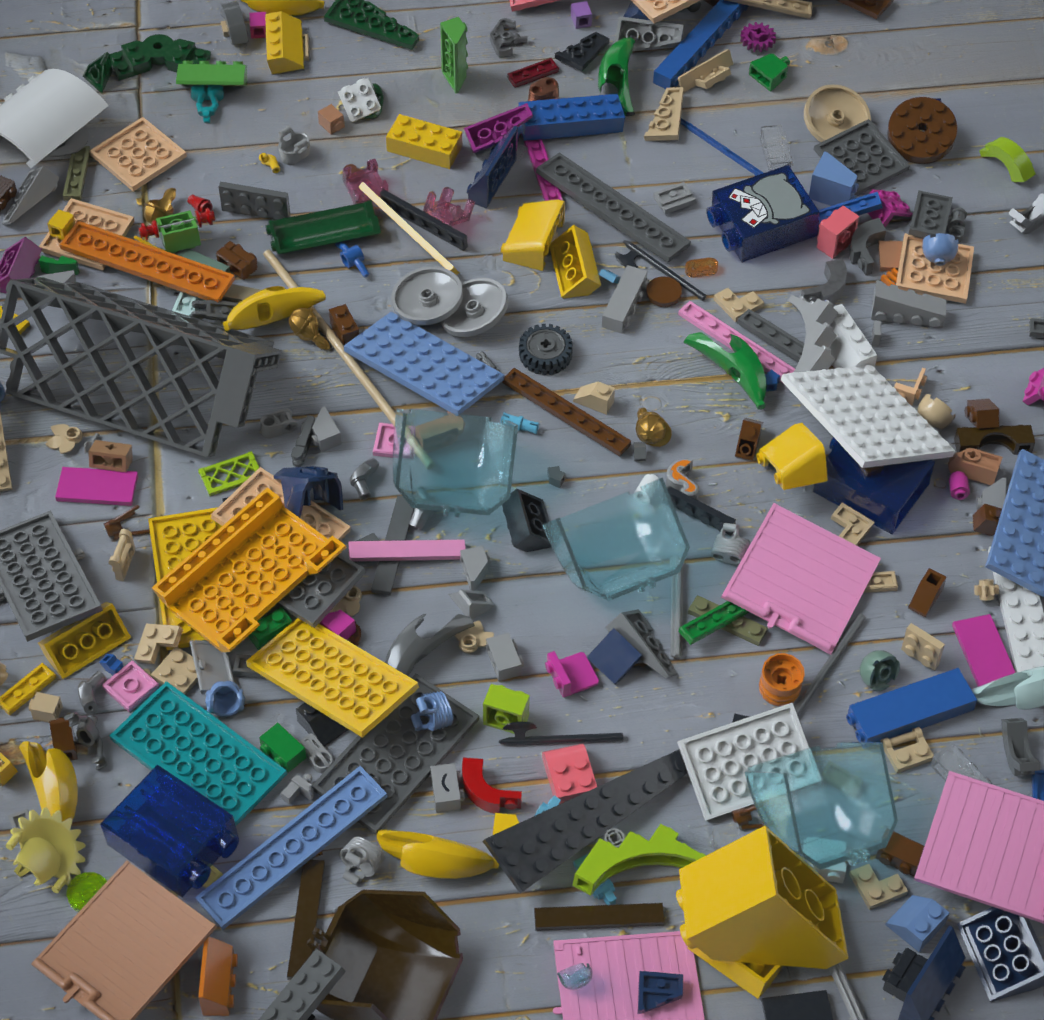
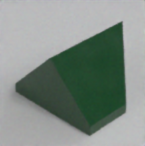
[82,52,113,94]

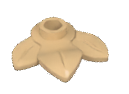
[46,424,83,454]
[330,586,362,617]
[455,620,494,653]

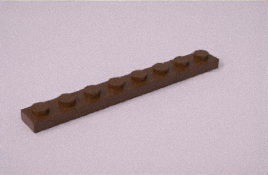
[502,368,631,457]

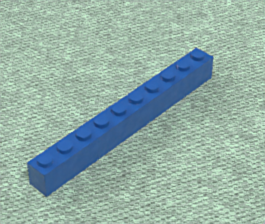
[653,0,749,89]

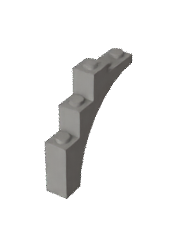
[788,295,838,372]

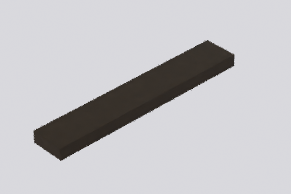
[287,859,325,980]
[534,903,664,931]

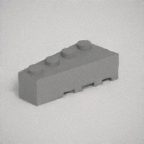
[871,280,946,328]

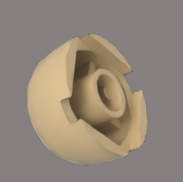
[917,394,955,430]

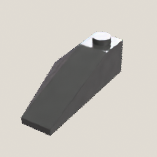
[605,609,677,678]

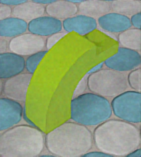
[979,137,1036,182]

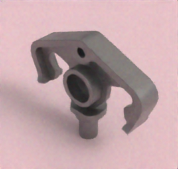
[490,18,528,57]

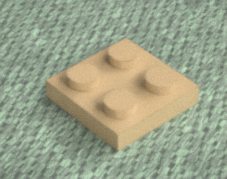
[901,623,945,671]
[151,647,202,695]

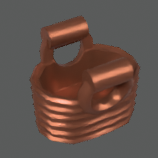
[528,77,559,101]

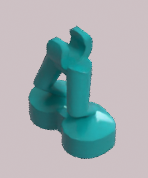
[191,85,224,123]

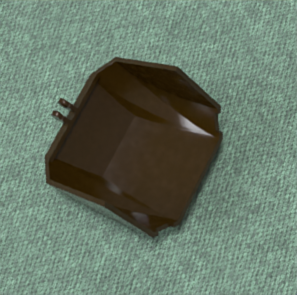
[307,889,463,1020]

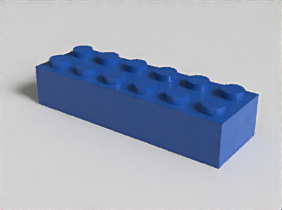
[518,94,625,141]

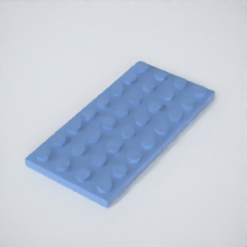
[344,312,504,416]
[985,449,1044,597]

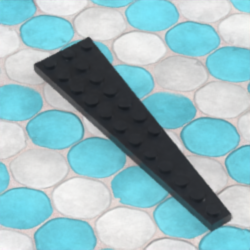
[482,749,688,894]

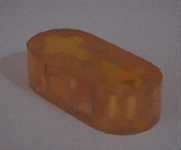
[685,258,718,278]

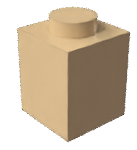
[29,692,63,723]

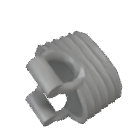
[278,125,310,165]
[711,523,750,565]
[340,837,385,886]

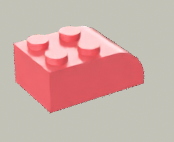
[542,744,597,804]

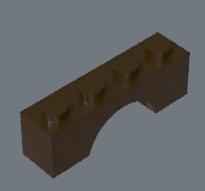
[954,425,1035,455]

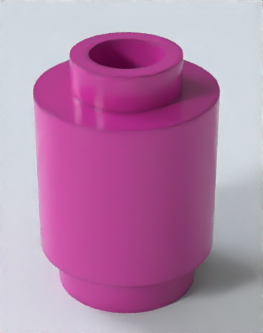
[949,471,970,500]

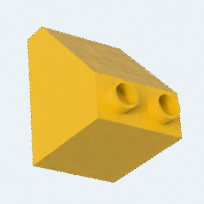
[676,826,849,969]

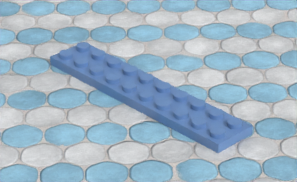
[195,766,388,930]

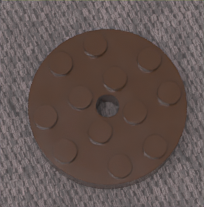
[887,97,957,164]

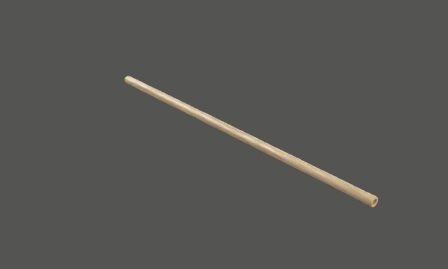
[263,250,435,470]

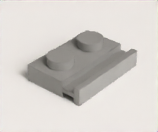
[653,182,696,214]

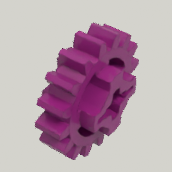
[740,22,776,52]

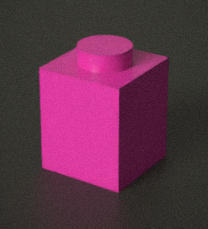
[249,12,266,39]

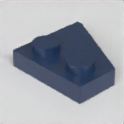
[637,971,683,1014]

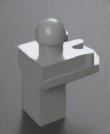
[281,774,314,804]

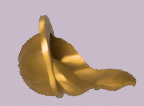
[144,188,176,224]
[289,307,330,350]
[635,407,672,447]

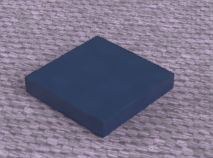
[587,628,643,685]

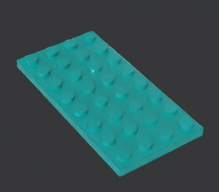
[109,681,287,831]

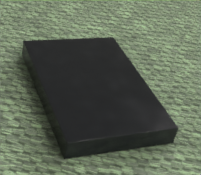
[761,990,833,1020]

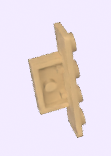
[678,49,733,92]

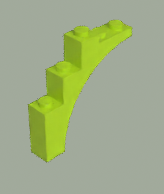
[572,823,706,896]

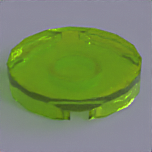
[66,872,107,912]

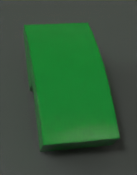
[39,255,80,275]

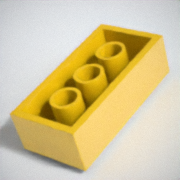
[386,114,463,169]

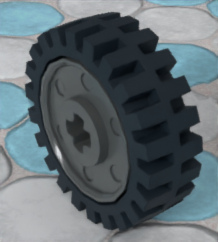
[519,324,573,375]

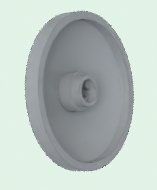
[391,267,463,325]
[440,278,508,337]

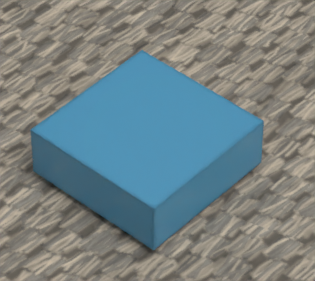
[599,269,621,284]

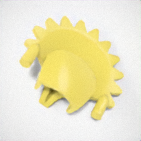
[5,807,86,893]

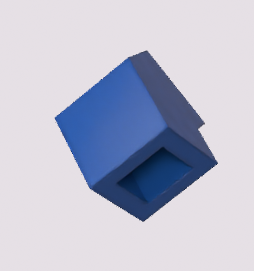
[765,369,780,392]
[99,654,123,675]

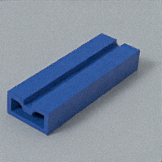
[846,668,977,748]

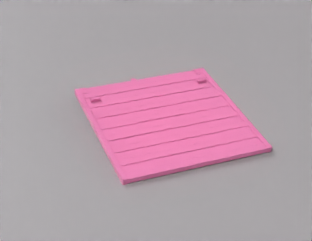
[721,503,881,655]
[914,771,1044,924]
[553,931,705,1020]

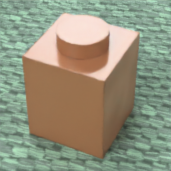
[318,104,344,134]

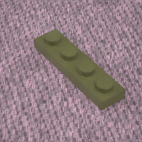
[63,146,91,201]
[688,595,768,646]

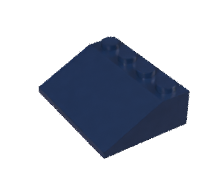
[467,126,518,209]
[957,907,1044,1002]
[898,925,966,1020]

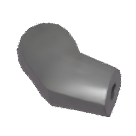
[350,458,379,500]
[409,488,437,530]
[78,671,107,715]

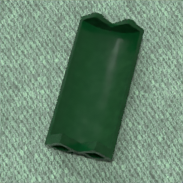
[265,200,381,254]

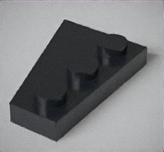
[555,32,610,71]

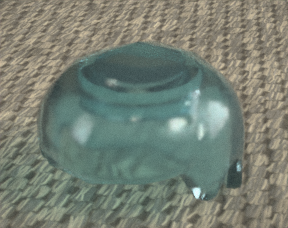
[557,963,593,990]

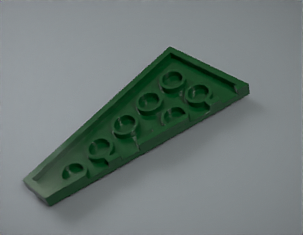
[324,0,419,50]

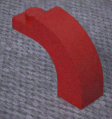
[462,757,522,814]

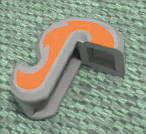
[666,458,699,500]

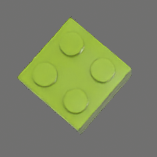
[483,684,530,734]

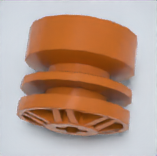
[759,653,805,706]

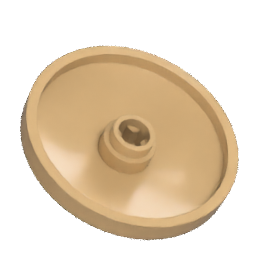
[804,85,871,142]

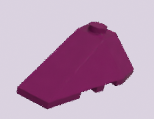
[464,103,533,153]

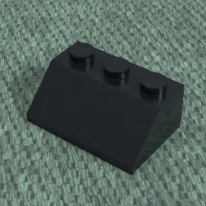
[501,489,556,552]
[296,703,349,747]

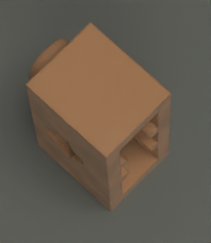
[89,440,133,472]

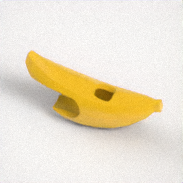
[241,0,325,16]
[223,286,326,331]
[19,741,78,822]
[377,829,499,879]

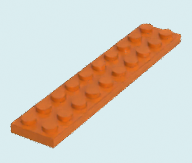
[60,220,235,303]

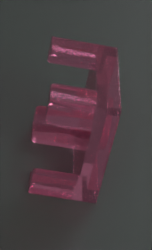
[342,158,389,204]
[423,187,475,226]

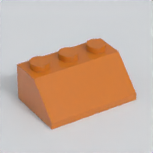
[198,936,238,1016]

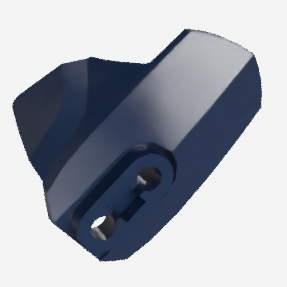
[274,466,343,518]

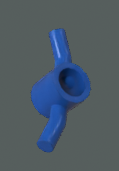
[336,241,370,278]

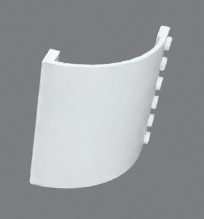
[0,69,109,169]

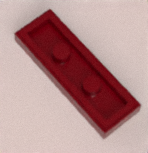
[507,58,559,88]

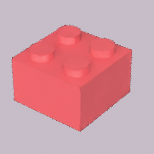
[817,206,859,259]

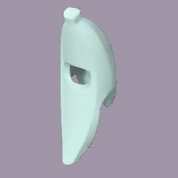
[971,666,1044,710]

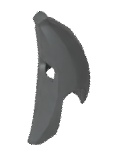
[385,614,475,676]

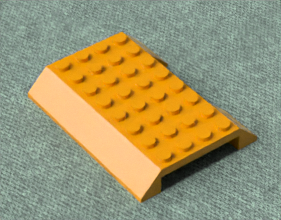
[152,487,347,652]

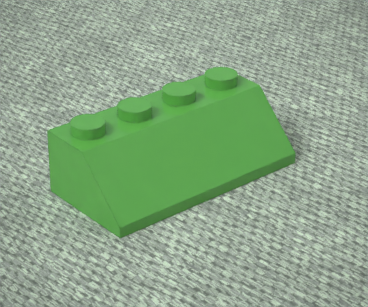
[440,17,468,93]
[176,61,247,85]

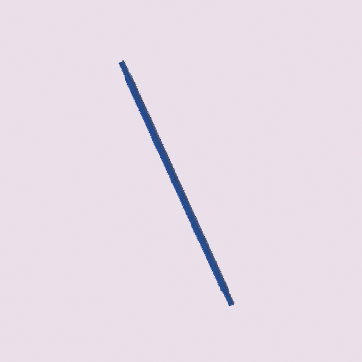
[680,118,818,213]

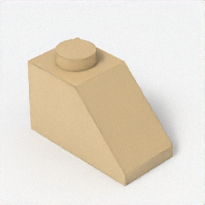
[573,382,615,415]

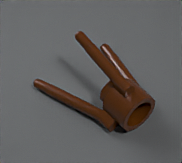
[103,505,150,540]
[732,797,779,830]

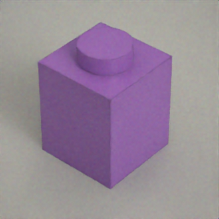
[571,1,592,29]

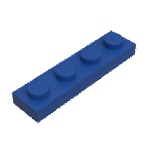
[810,191,883,229]

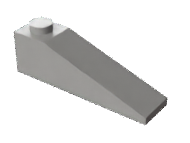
[615,16,684,51]
[2,165,60,226]

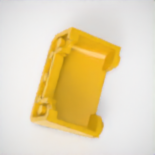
[501,199,565,271]
[756,423,828,490]

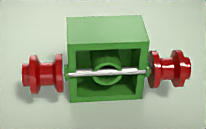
[138,208,215,253]

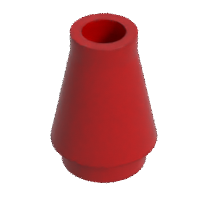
[187,194,213,213]

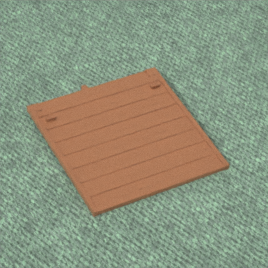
[31,860,217,1020]

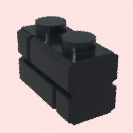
[882,948,928,1002]

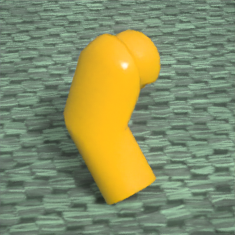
[259,153,281,173]

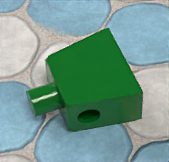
[749,53,790,92]

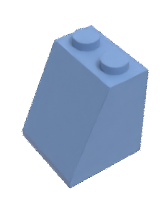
[809,152,859,206]

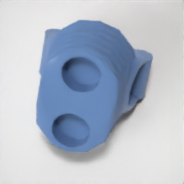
[410,691,453,731]

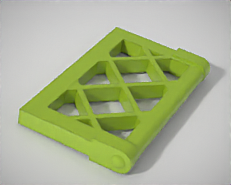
[198,451,259,497]

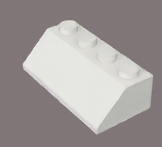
[829,304,877,369]

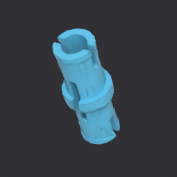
[500,412,539,434]

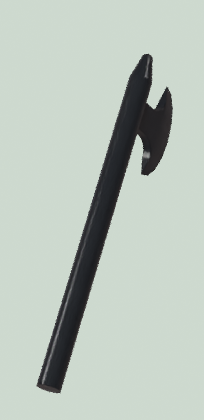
[615,240,707,301]
[498,721,623,745]

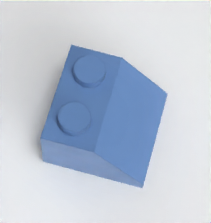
[885,895,949,952]

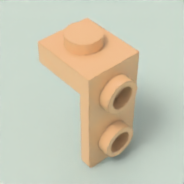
[894,368,927,406]

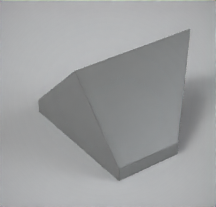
[448,589,495,620]

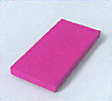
[55,467,138,506]
[952,614,1016,687]

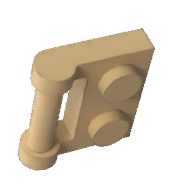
[108,529,135,581]
[881,727,935,773]

